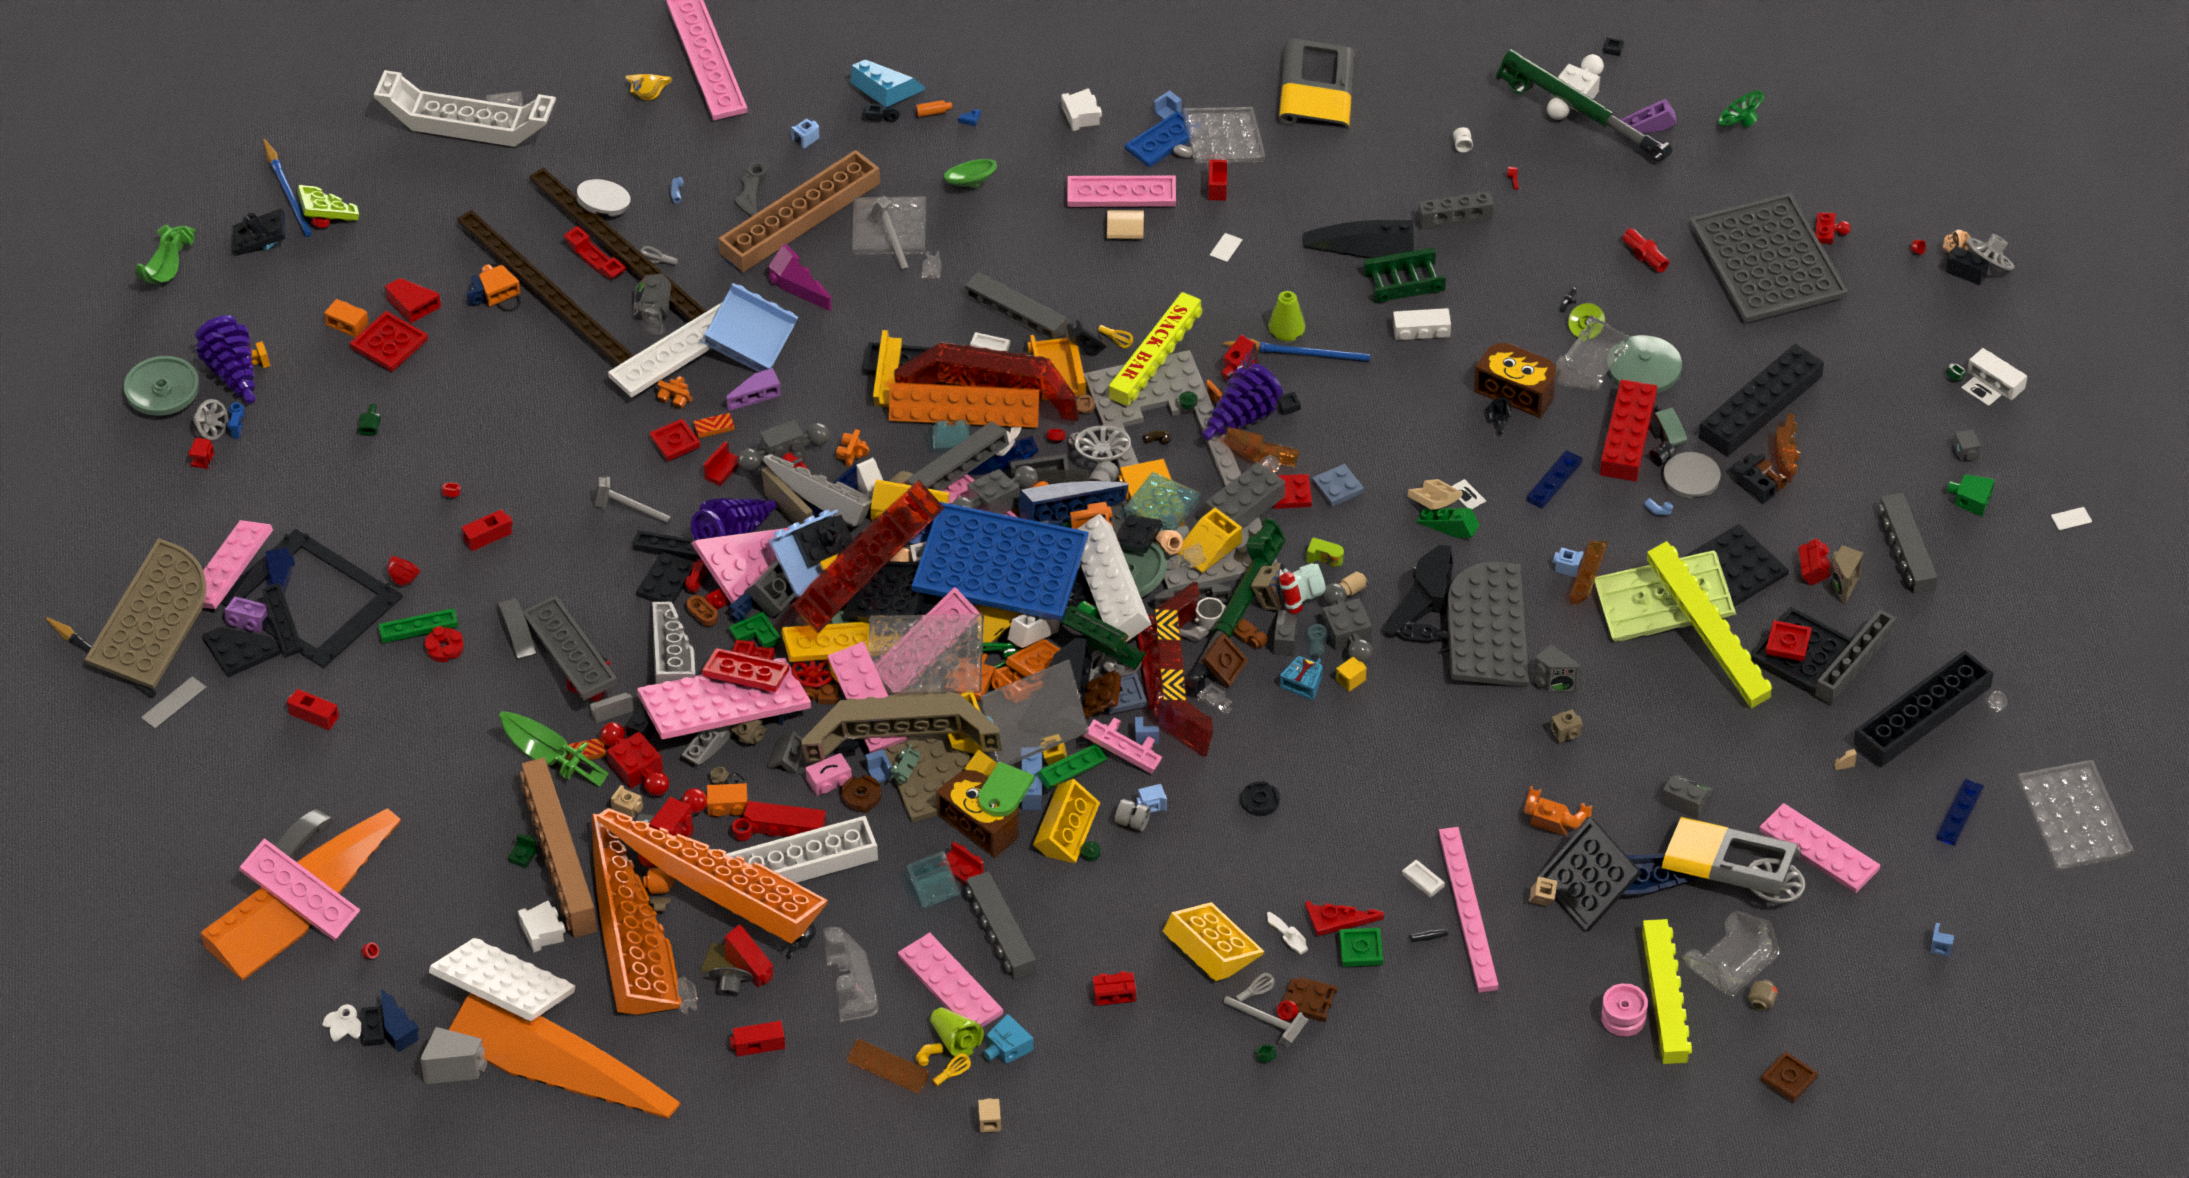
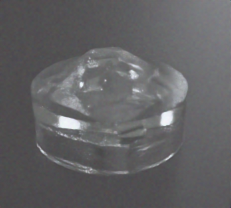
[1987,691,2008,712]

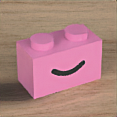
[805,753,852,796]

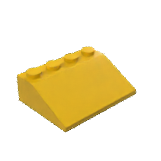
[1163,902,1264,981]

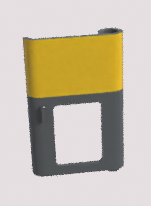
[1279,39,1355,129]
[1662,817,1801,895]

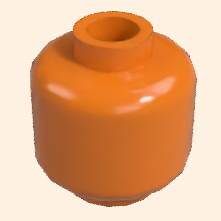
[643,868,674,894]

